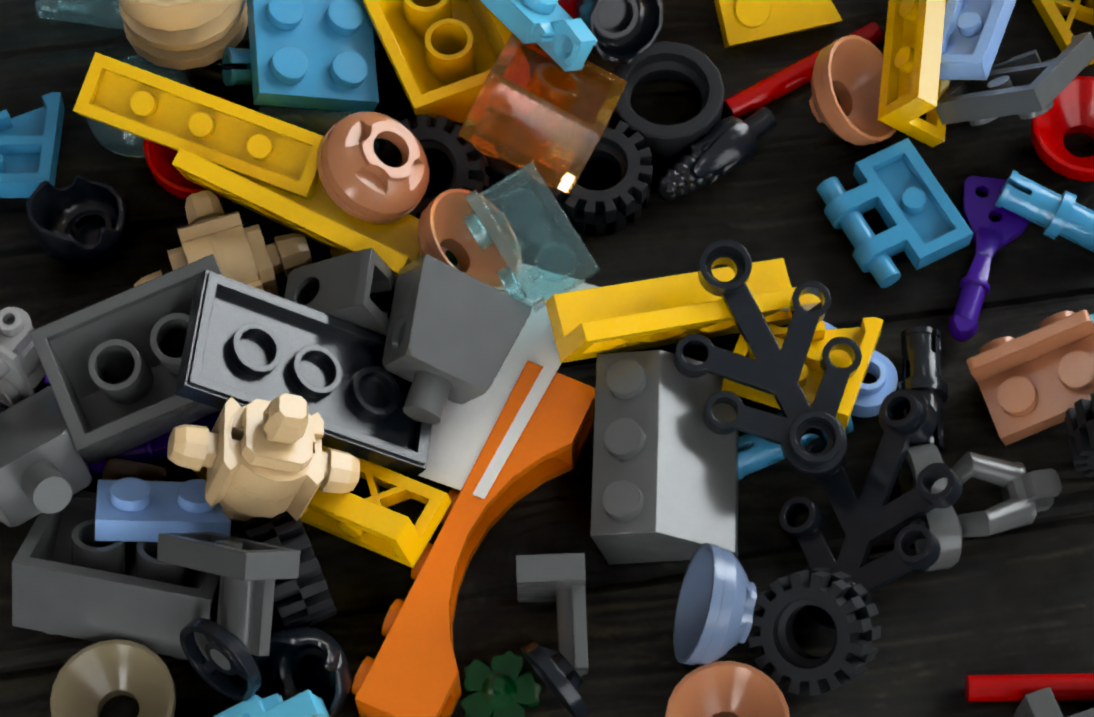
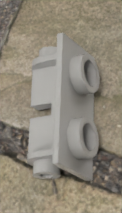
[0,307,46,407]

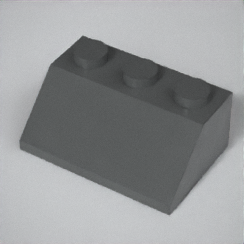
[29,254,223,465]
[590,350,739,565]
[12,490,245,661]

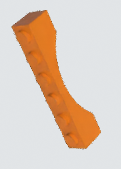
[351,360,595,717]

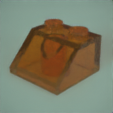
[458,33,627,195]

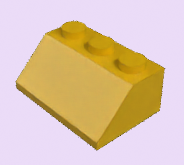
[362,0,530,126]

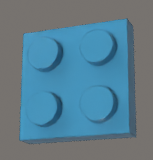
[247,0,379,113]

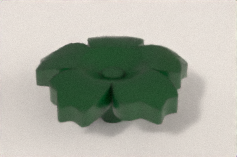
[460,650,542,717]

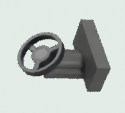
[157,532,300,701]
[516,553,590,717]

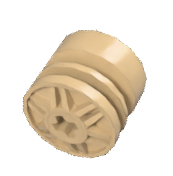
[117,0,248,70]

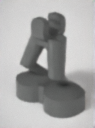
[898,443,1062,572]

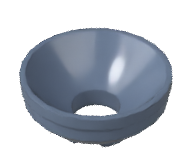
[673,543,757,666]

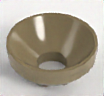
[50,639,176,717]

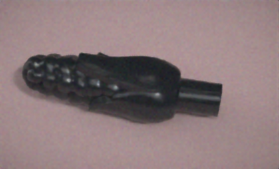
[656,107,777,201]

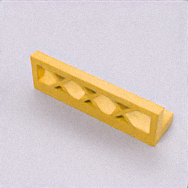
[877,0,950,148]
[73,52,324,200]
[172,147,420,275]
[545,258,821,363]
[193,445,452,568]

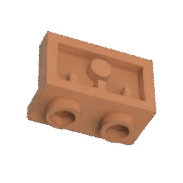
[966,310,1094,446]

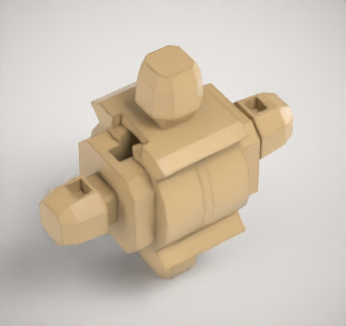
[134,190,312,297]
[167,393,360,522]

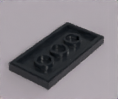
[175,270,432,478]

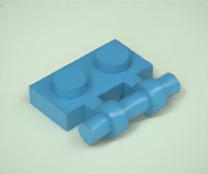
[816,138,973,288]

